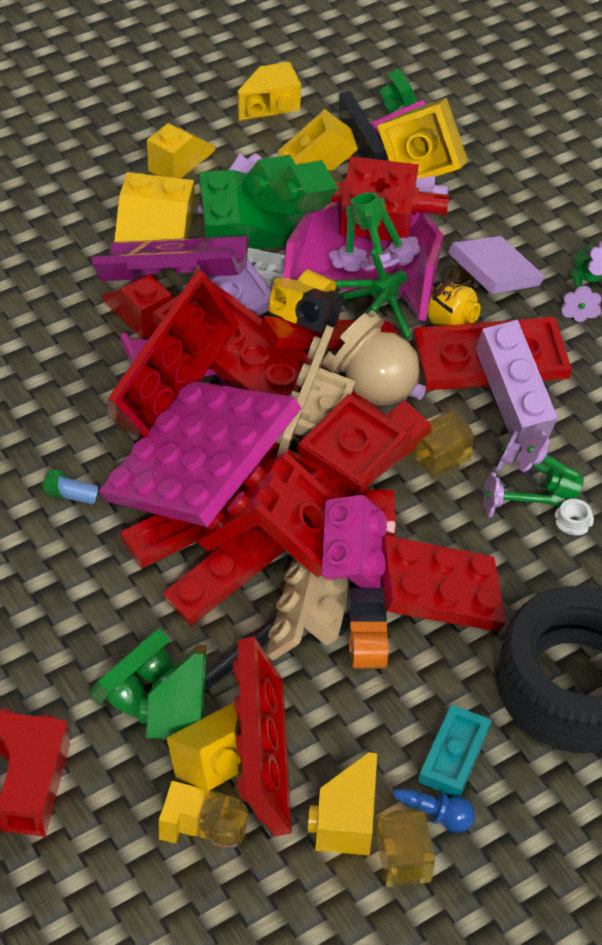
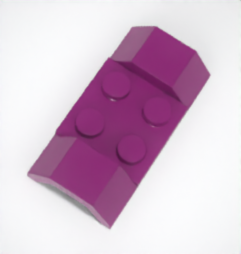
[92,235,249,281]

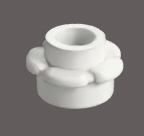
[555,499,594,536]

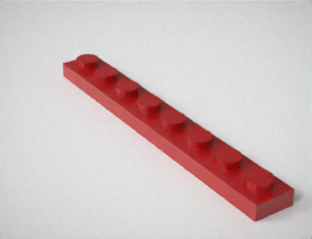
[163,400,431,627]

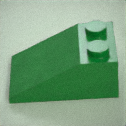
[199,170,304,249]

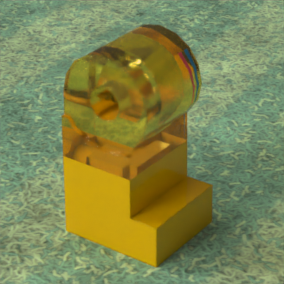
[159,781,248,849]

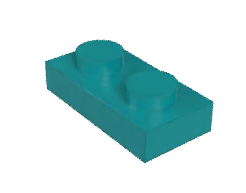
[418,704,492,797]

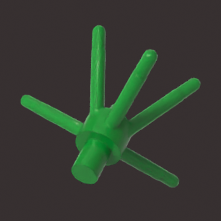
[333,249,411,339]

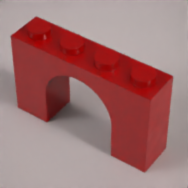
[0,709,70,837]

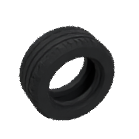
[497,586,602,754]

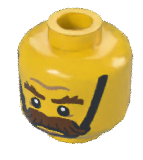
[427,281,481,326]

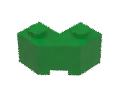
[243,155,339,215]

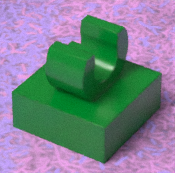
[379,68,417,113]

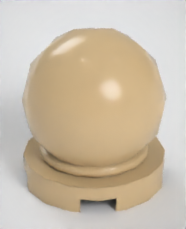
[322,310,420,406]

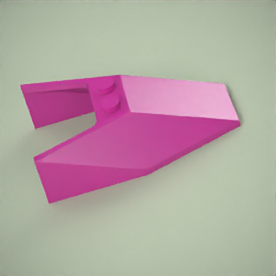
[283,202,444,321]

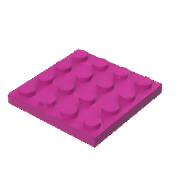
[99,381,302,527]

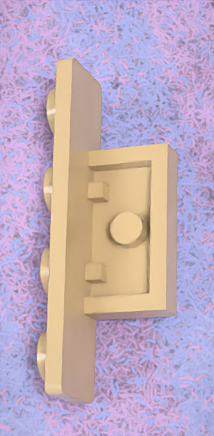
[275,325,356,456]
[266,557,350,661]

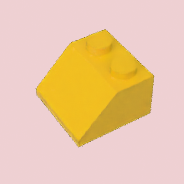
[377,97,468,179]
[114,172,195,242]

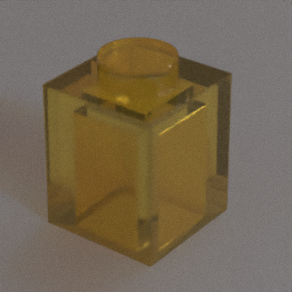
[411,411,474,478]
[376,810,435,887]

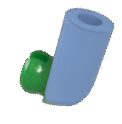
[42,469,98,505]

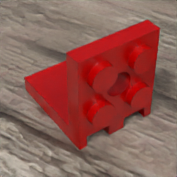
[197,452,336,578]

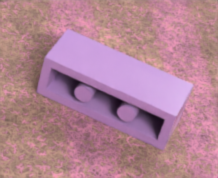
[475,320,558,445]

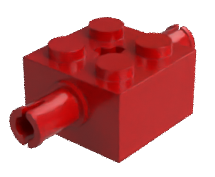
[329,156,450,241]

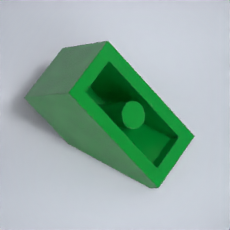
[139,644,207,739]

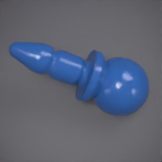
[393,789,475,833]

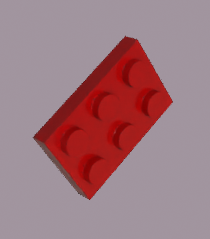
[382,535,506,632]

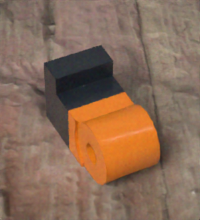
[347,588,388,669]

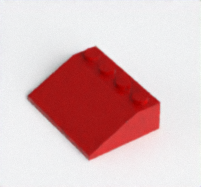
[107,269,239,439]

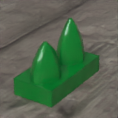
[89,628,173,718]

